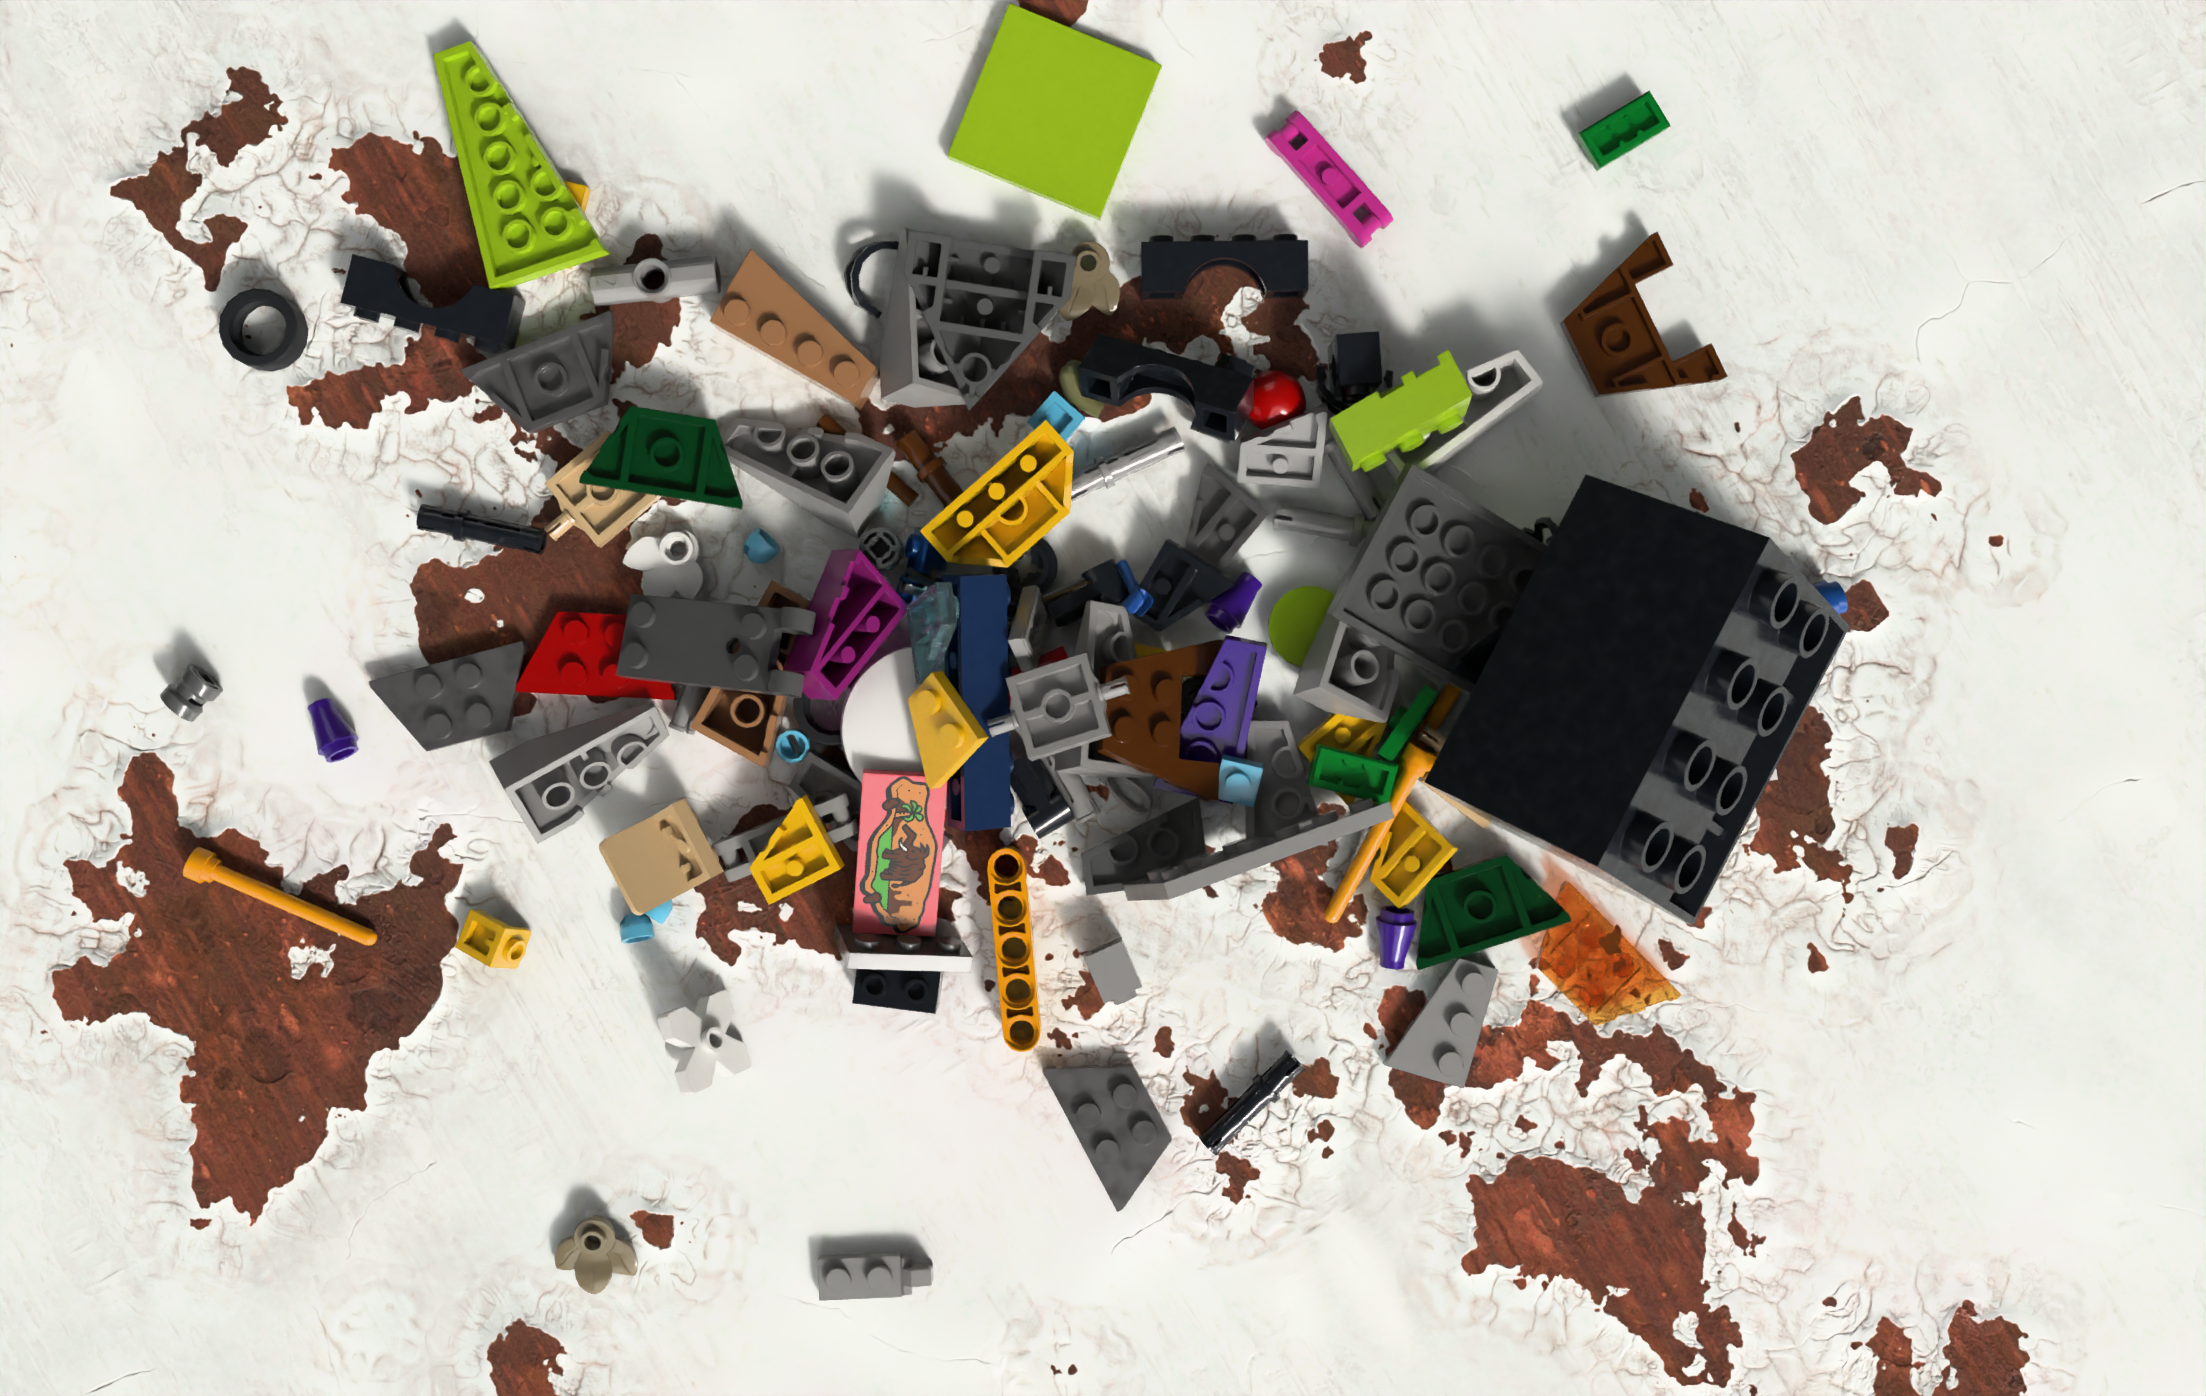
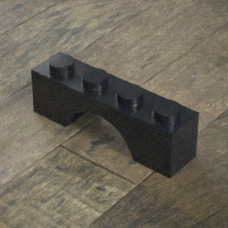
[1140,234,1309,300]
[340,254,526,353]
[1079,333,1254,441]

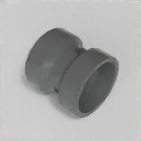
[859,527,904,571]
[160,664,223,722]

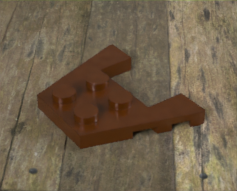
[1560,231,1728,397]
[1097,640,1223,802]

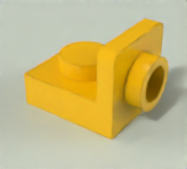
[455,909,531,969]

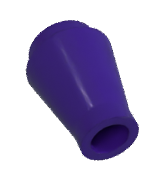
[1205,571,1262,634]
[307,698,359,763]
[1376,906,1417,970]

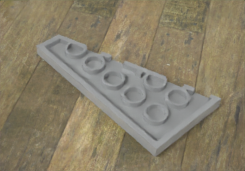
[1123,797,1395,901]

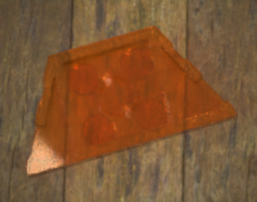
[1534,881,1682,1026]

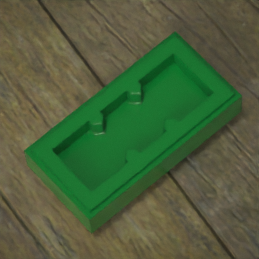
[1576,90,1671,172]
[1377,684,1438,762]
[1306,743,1399,803]

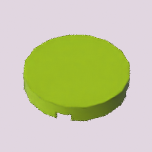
[1268,586,1335,668]

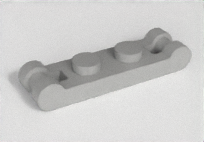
[712,792,859,882]

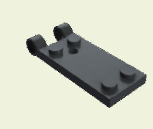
[616,594,816,698]

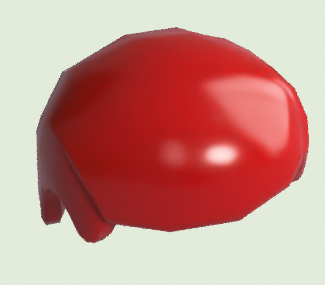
[1248,369,1306,430]

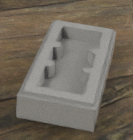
[1008,585,1051,672]

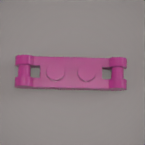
[1264,110,1393,248]

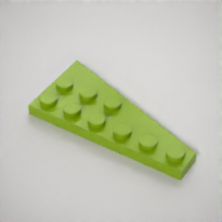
[433,41,610,291]

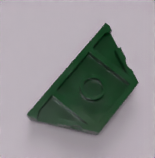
[579,406,743,509]
[1416,853,1572,970]

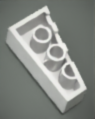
[1383,349,1543,481]

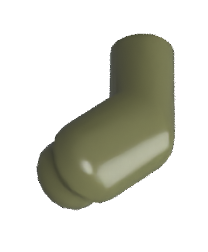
[1058,360,1106,419]

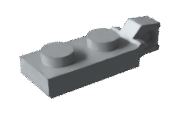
[817,1252,933,1301]

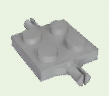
[987,653,1130,761]

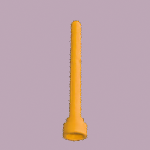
[1324,742,1437,923]
[183,847,377,946]

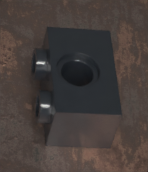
[1327,331,1383,404]
[852,969,944,1014]

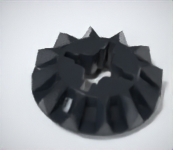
[992,538,1058,599]

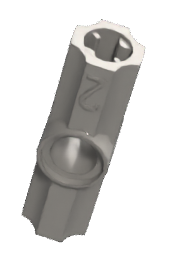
[589,255,721,306]

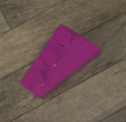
[783,549,910,700]

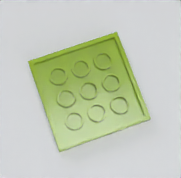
[947,3,1162,221]

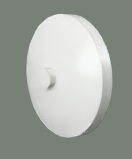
[840,645,947,809]

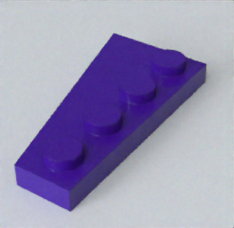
[1152,635,1267,804]

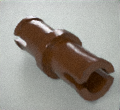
[896,429,964,508]

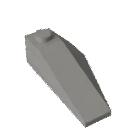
[879,228,966,408]
[721,417,896,539]
[1293,538,1399,723]
[1054,600,1152,778]
[489,702,669,844]

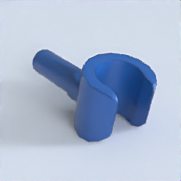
[1117,560,1154,617]

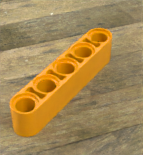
[987,846,1042,1052]

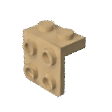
[599,798,724,915]

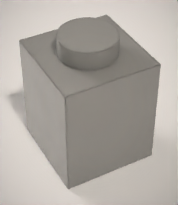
[1084,937,1142,1005]

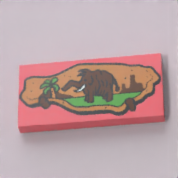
[852,769,947,937]

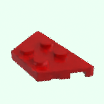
[515,611,678,700]

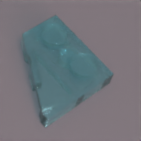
[906,582,960,684]

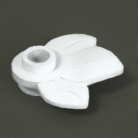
[623,528,704,600]

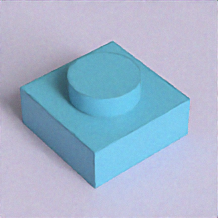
[1027,391,1085,442]
[1218,754,1263,807]

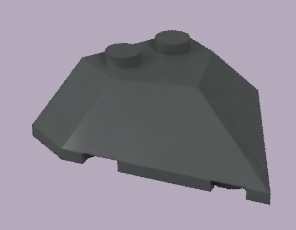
[904,230,1076,411]

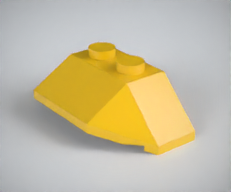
[920,420,1074,568]

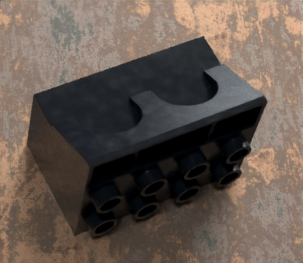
[1424,474,1850,926]

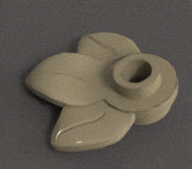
[1059,241,1120,321]
[554,1215,638,1294]

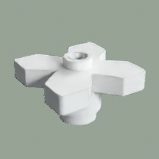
[657,990,751,1096]

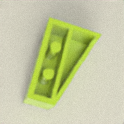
[1329,349,1473,472]

